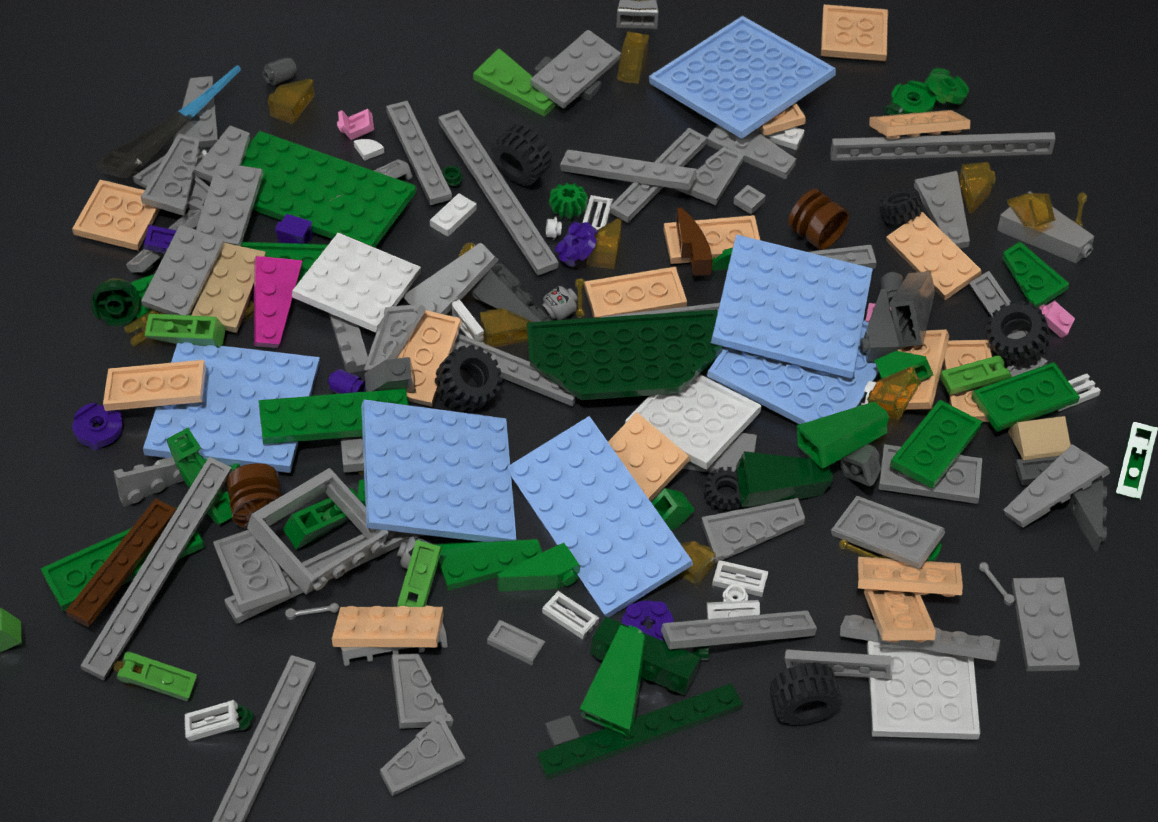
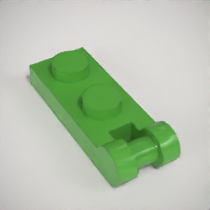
[940,356,1012,395]
[397,540,442,607]
[117,652,197,702]

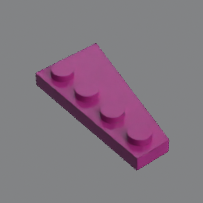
[254,256,303,348]

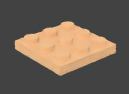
[821,5,888,61]
[72,180,160,250]
[608,412,691,502]

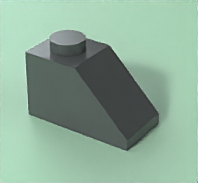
[365,357,415,392]
[839,444,881,486]

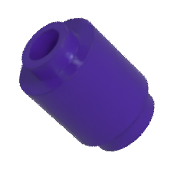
[328,369,366,394]

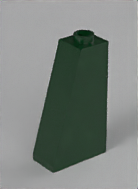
[736,451,833,507]

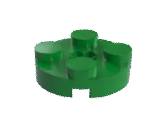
[924,68,969,105]
[891,81,936,114]

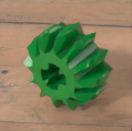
[549,181,588,220]

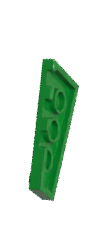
[435,539,542,591]

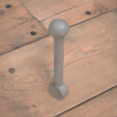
[979,562,1015,605]
[285,603,340,620]

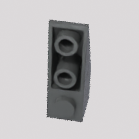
[1068,476,1107,551]

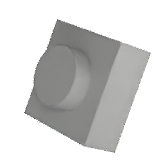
[733,185,766,214]

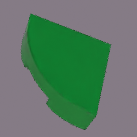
[712,248,733,271]

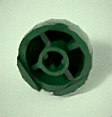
[91,278,140,326]

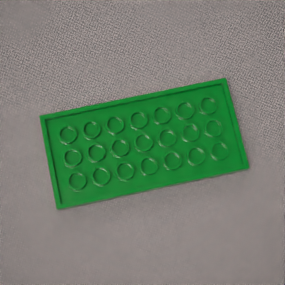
[240,131,416,248]

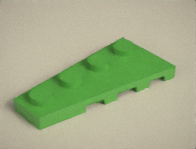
[473,49,556,117]

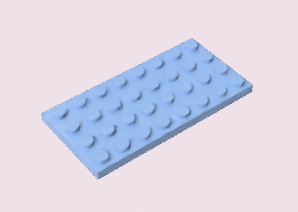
[508,416,693,617]

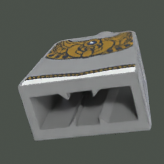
[617,0,658,29]

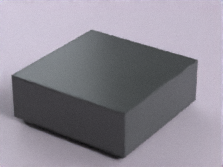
[545,715,580,747]

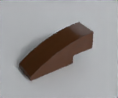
[676,208,713,276]

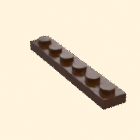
[66,498,177,627]

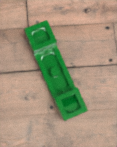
[166,428,232,525]

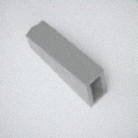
[997,191,1094,263]

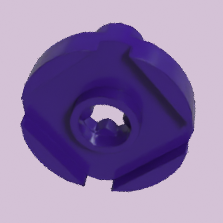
[555,222,598,266]
[72,403,123,450]
[622,601,674,642]

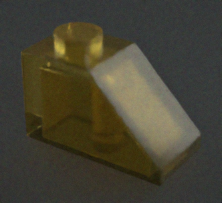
[617,31,649,84]
[267,79,315,124]
[959,162,995,213]
[1007,193,1055,230]
[587,219,622,269]
[480,308,532,348]
[867,367,921,420]
[676,541,716,588]

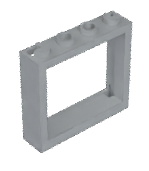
[247,468,389,594]

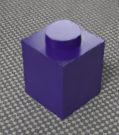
[275,214,313,244]

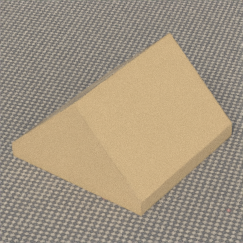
[1008,416,1071,460]

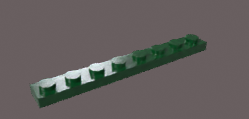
[537,683,743,780]

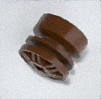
[788,189,849,250]
[226,463,282,529]

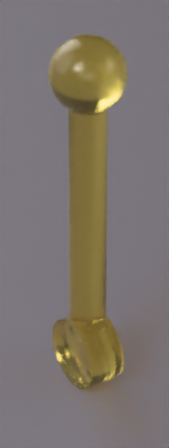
[1074,193,1087,227]
[575,279,585,318]
[839,540,888,559]

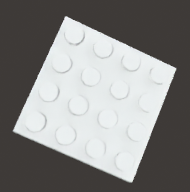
[292,233,421,333]
[625,374,761,470]
[867,641,980,739]

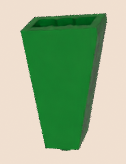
[797,401,889,468]
[580,625,646,737]

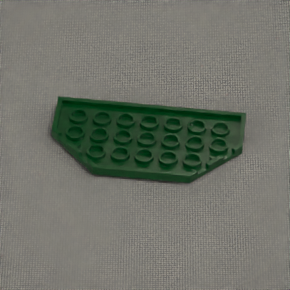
[527,309,723,400]

